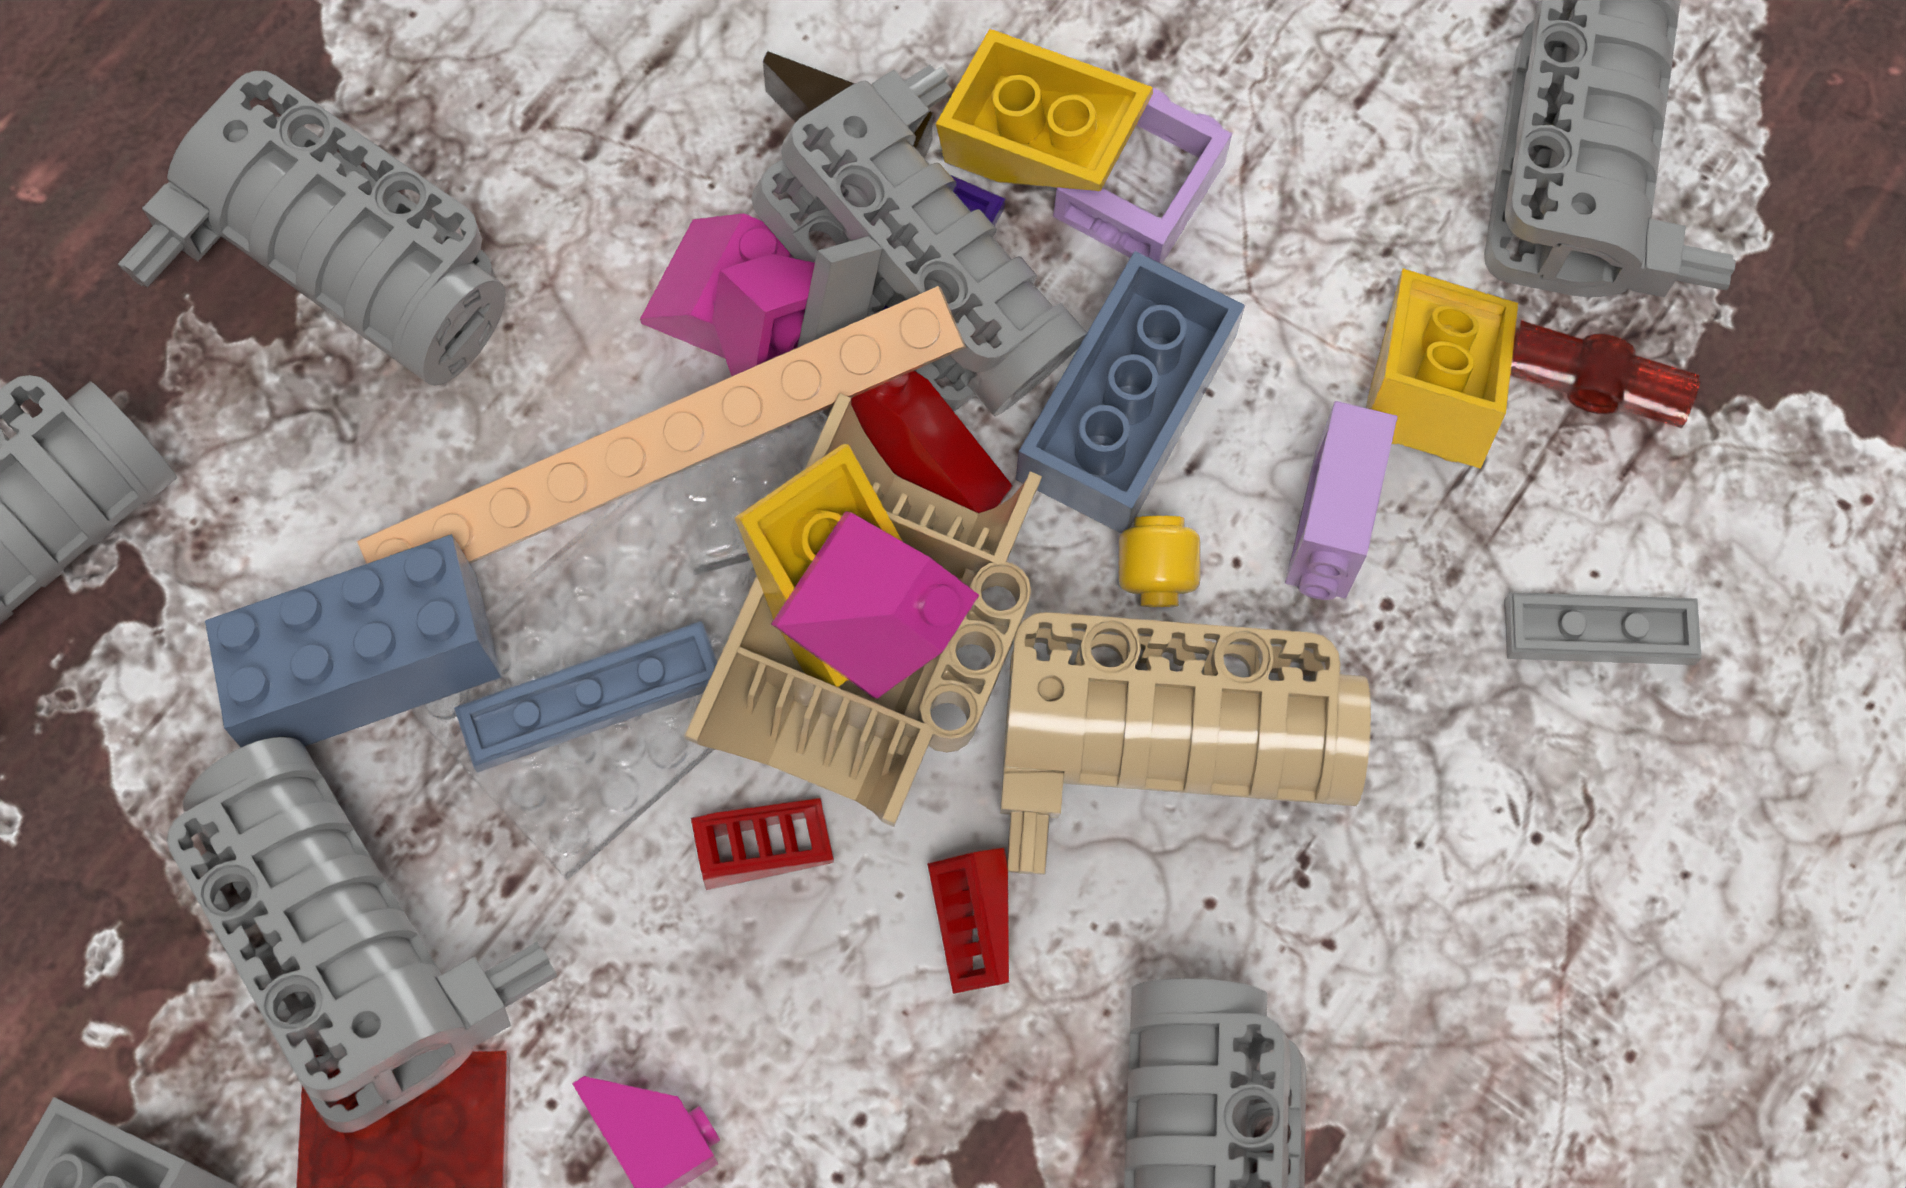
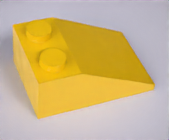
[936,28,1153,191]
[1366,268,1518,469]
[734,444,903,688]

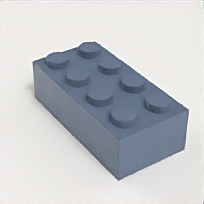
[1015,251,1245,533]
[205,534,502,747]

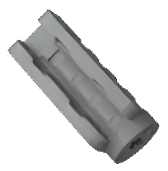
[1484,0,1736,297]
[751,65,1087,416]
[118,71,506,386]
[0,375,177,625]
[167,737,557,1132]
[1124,978,1306,1188]

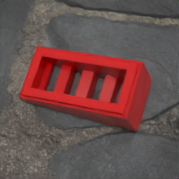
[691,798,834,890]
[927,848,1009,994]

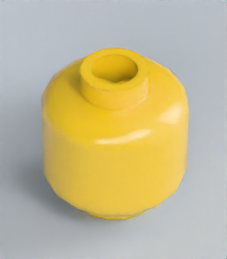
[1119,516,1201,607]

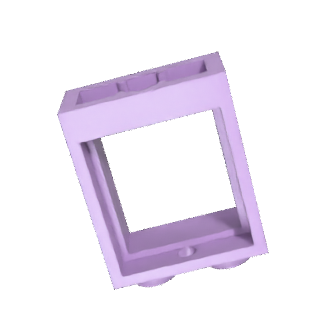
[1053,88,1232,264]
[1285,401,1398,600]

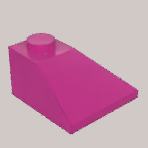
[712,254,815,377]
[771,511,979,699]

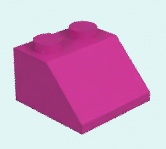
[640,213,794,358]

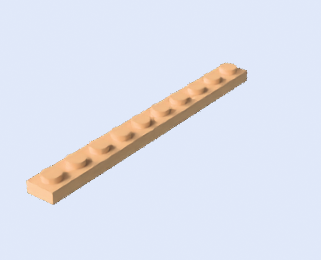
[357,286,966,564]

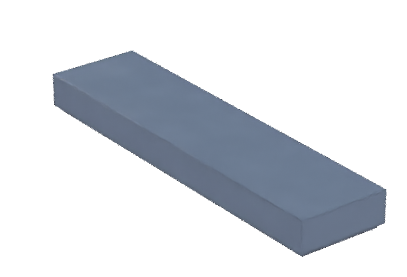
[454,621,717,773]

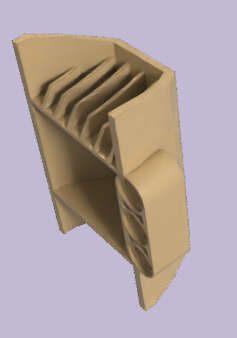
[684,393,1042,827]

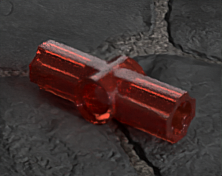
[1510,320,1700,428]

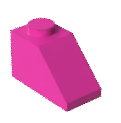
[572,1076,721,1188]

